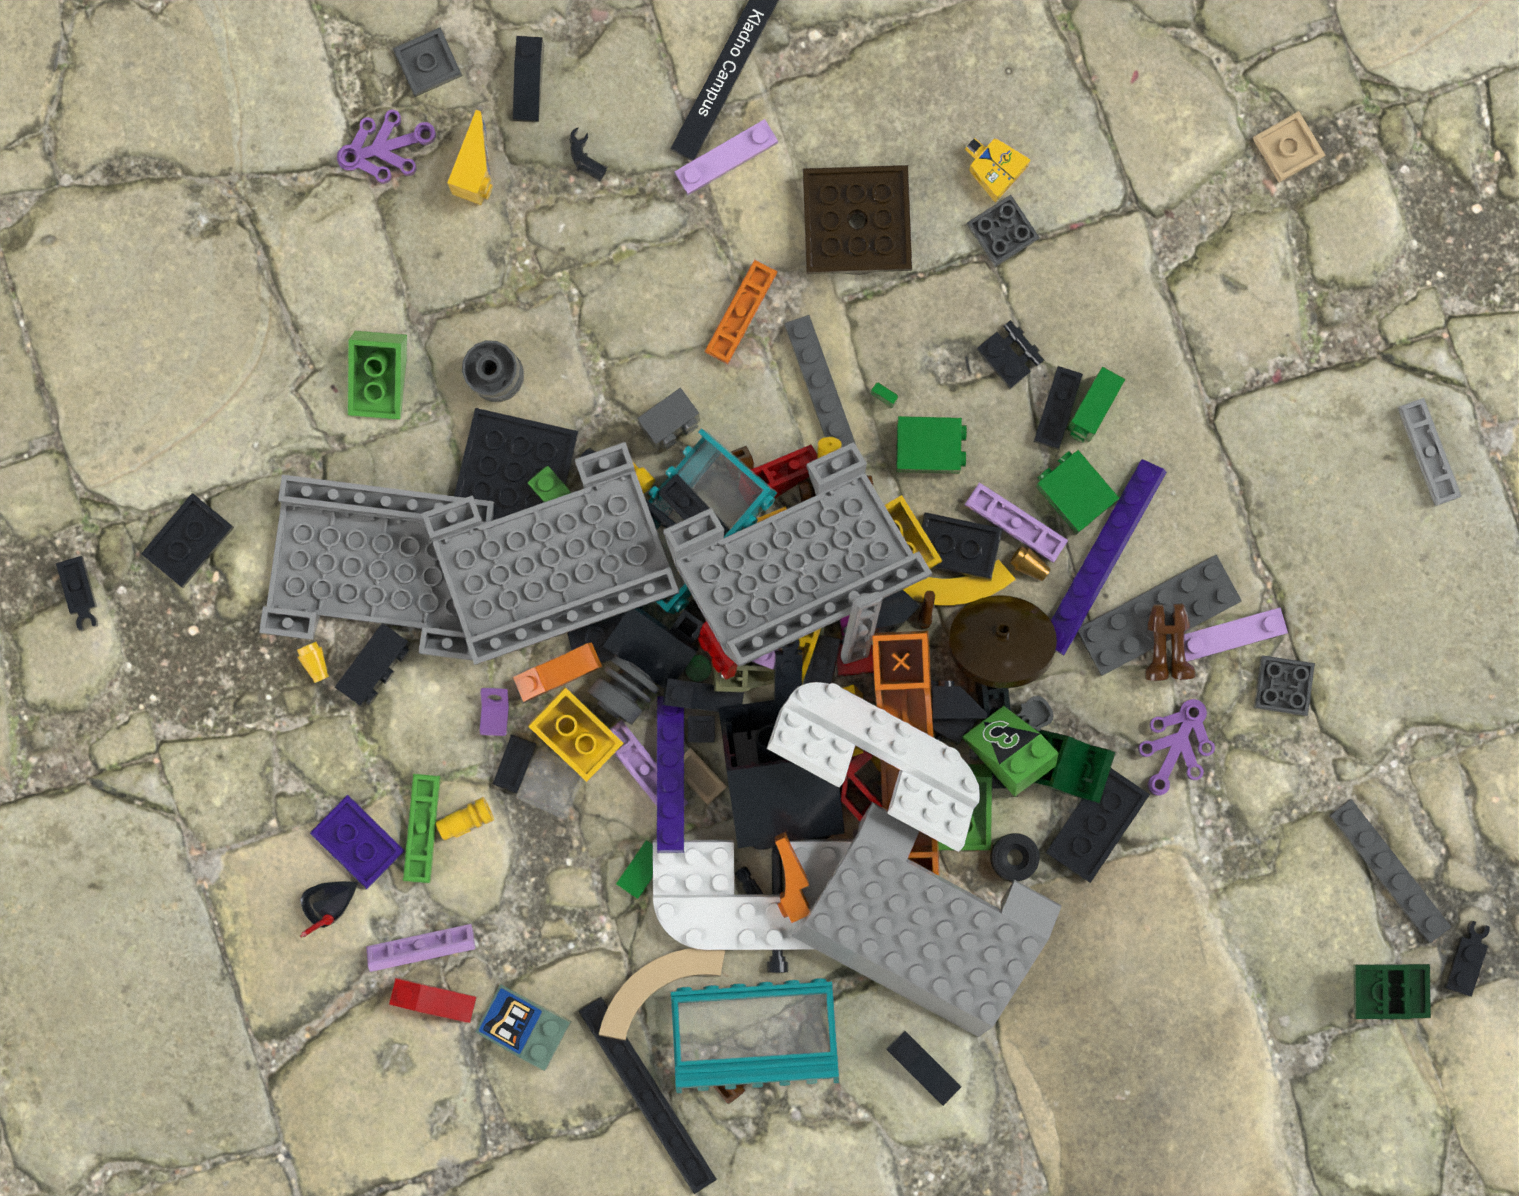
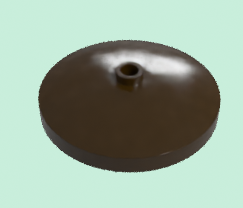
[949,595,1057,688]

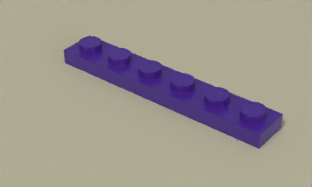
[657,696,684,853]

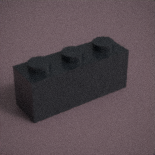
[335,623,411,708]

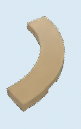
[599,948,726,1041]

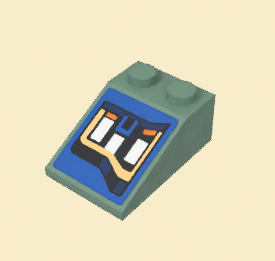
[475,984,572,1071]

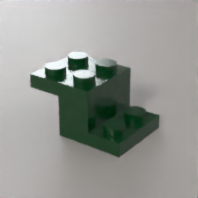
[1034,729,1116,803]
[1353,964,1431,1019]

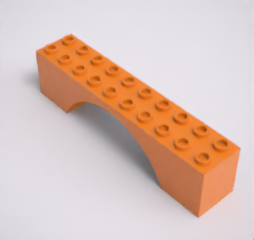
[872,631,940,876]

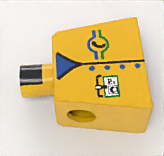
[965,138,1031,202]

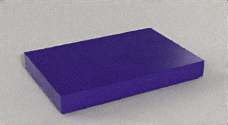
[310,795,405,889]

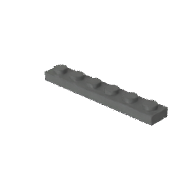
[784,315,856,448]
[1329,799,1451,943]

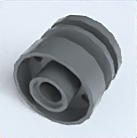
[462,340,525,402]
[587,655,659,725]

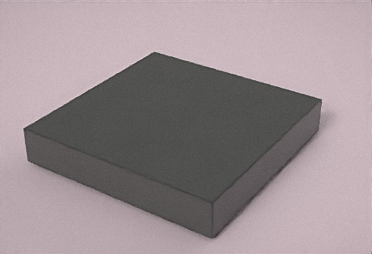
[393,28,462,97]

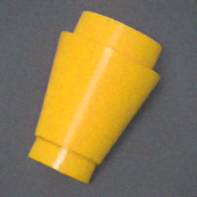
[297,641,329,683]

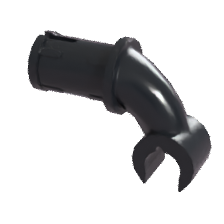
[569,127,608,182]

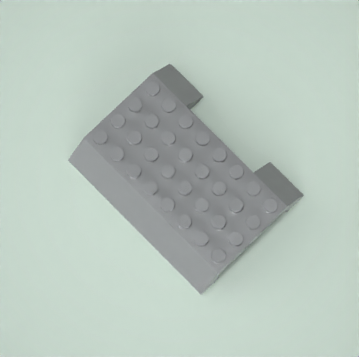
[422,442,679,665]
[663,442,932,667]
[259,475,494,660]
[792,802,1061,1037]

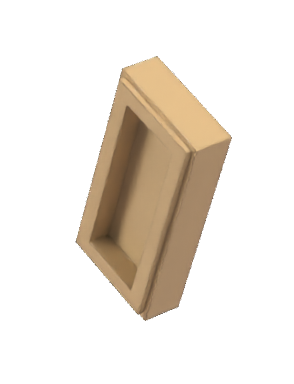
[684,748,727,805]

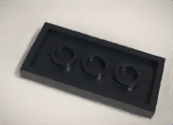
[1045,768,1150,883]

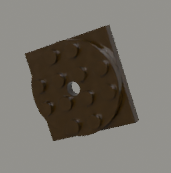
[803,165,912,275]

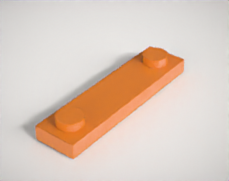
[705,259,778,365]

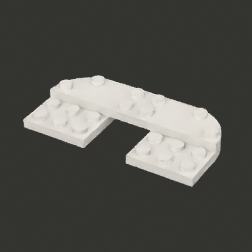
[767,682,980,852]
[653,839,854,950]

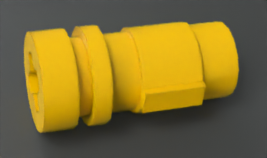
[436,797,494,841]

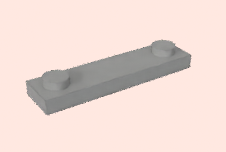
[1398,398,1462,506]
[840,591,882,664]

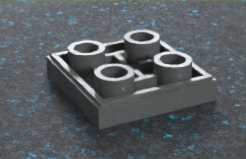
[967,195,1040,268]
[1254,655,1315,716]

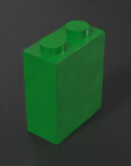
[1066,366,1126,443]
[896,416,967,474]
[1036,450,1119,535]

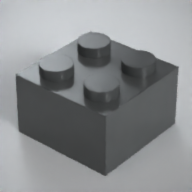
[637,387,700,452]

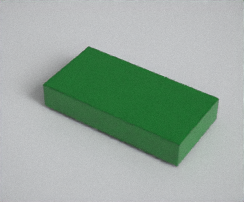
[616,840,653,899]

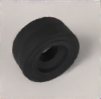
[990,833,1040,882]

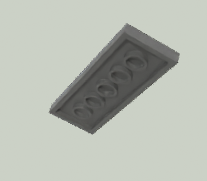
[1077,555,1242,676]

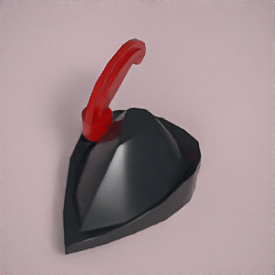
[300,881,358,938]

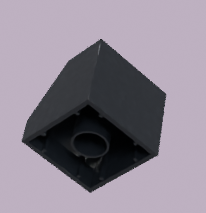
[718,700,845,850]

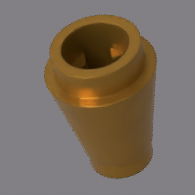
[1009,546,1051,581]

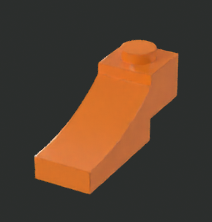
[513,642,602,702]
[775,832,811,923]

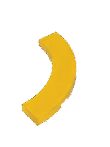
[903,559,1016,606]

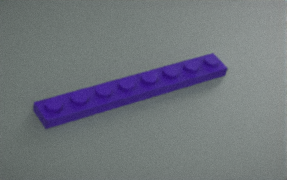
[1051,459,1167,656]

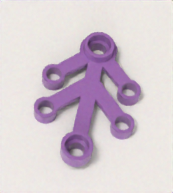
[337,110,436,184]
[1138,699,1215,796]

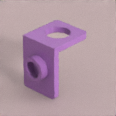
[480,688,509,736]

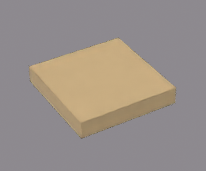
[1253,111,1326,183]

